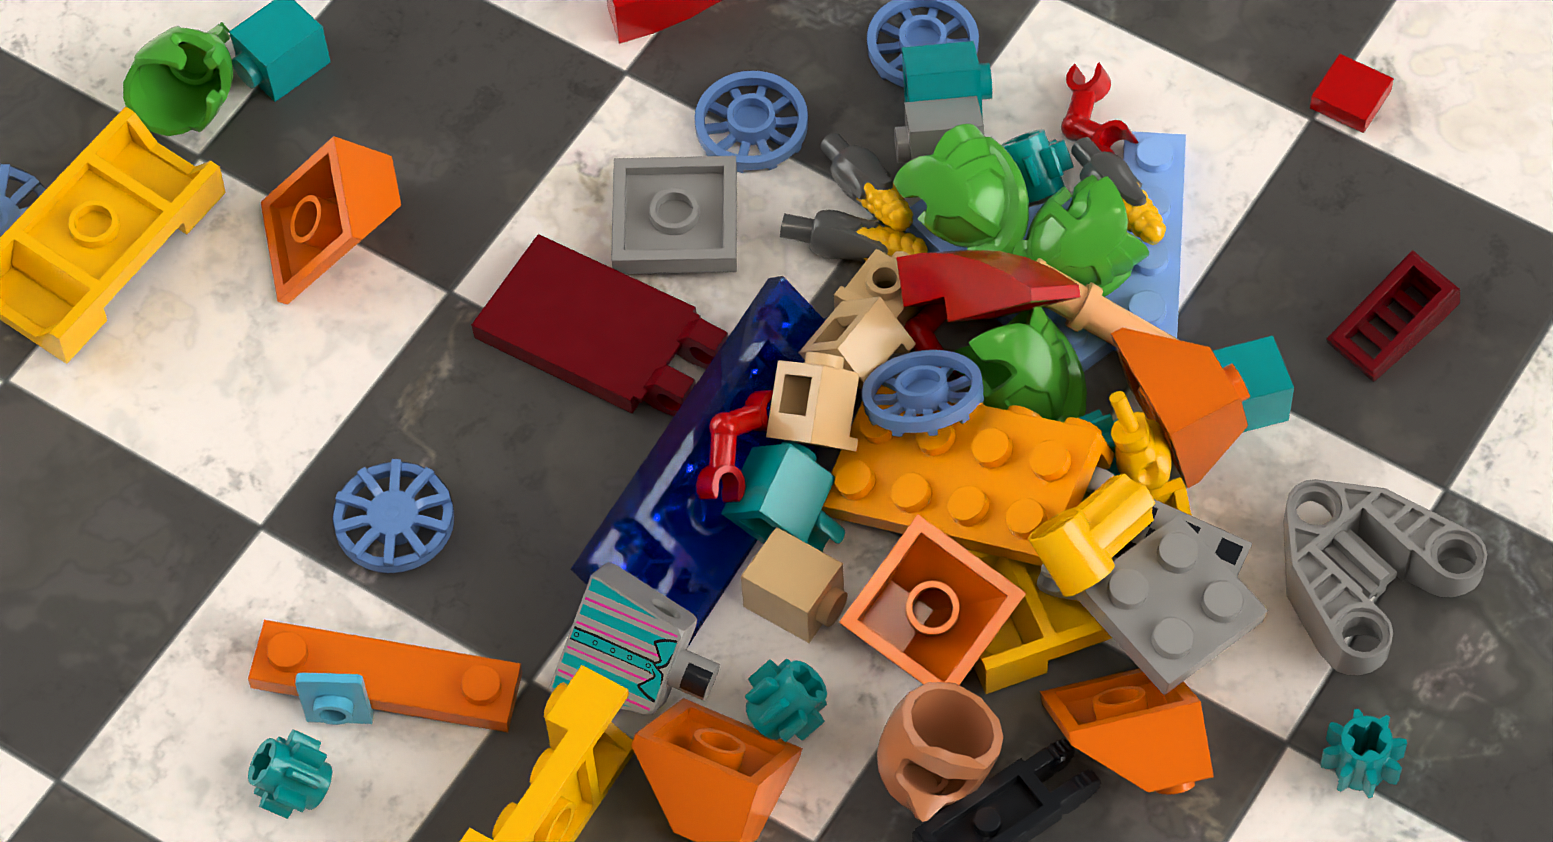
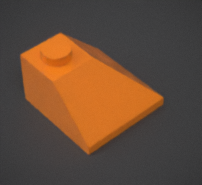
[261,136,401,305]
[1111,327,1250,488]
[839,514,1026,685]
[1040,668,1214,795]
[631,698,803,842]

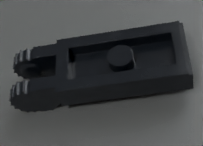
[912,738,1102,842]

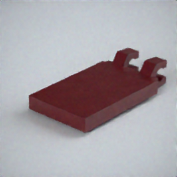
[471,234,731,422]

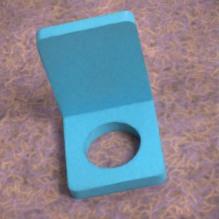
[295,673,374,725]

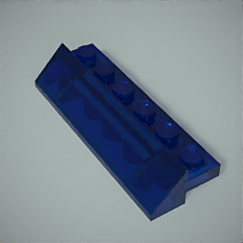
[570,276,828,646]

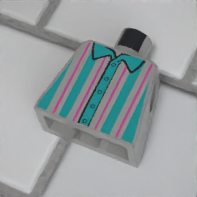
[549,562,720,715]

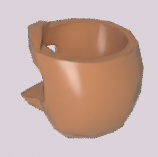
[877,682,1003,822]

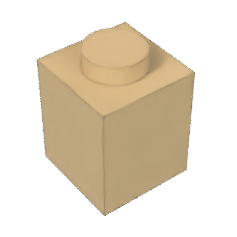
[741,527,848,643]

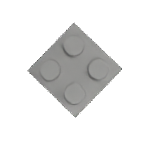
[611,156,737,274]
[1076,514,1268,695]

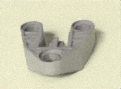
[1283,479,1488,675]

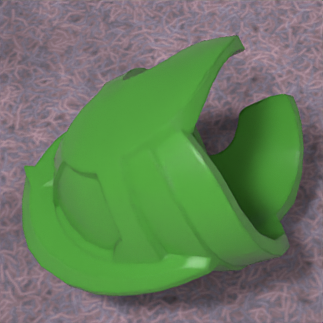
[123,22,233,136]
[894,124,1029,254]
[1012,175,1149,308]
[953,307,1087,422]

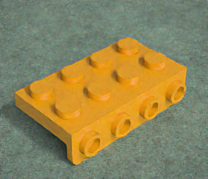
[821,385,1115,566]

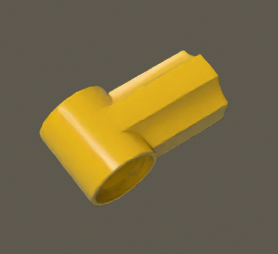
[1028,473,1156,597]

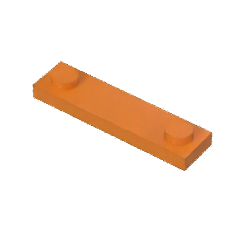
[248,620,522,732]

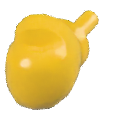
[1109,391,1171,490]

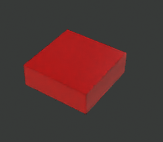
[1310,53,1394,133]

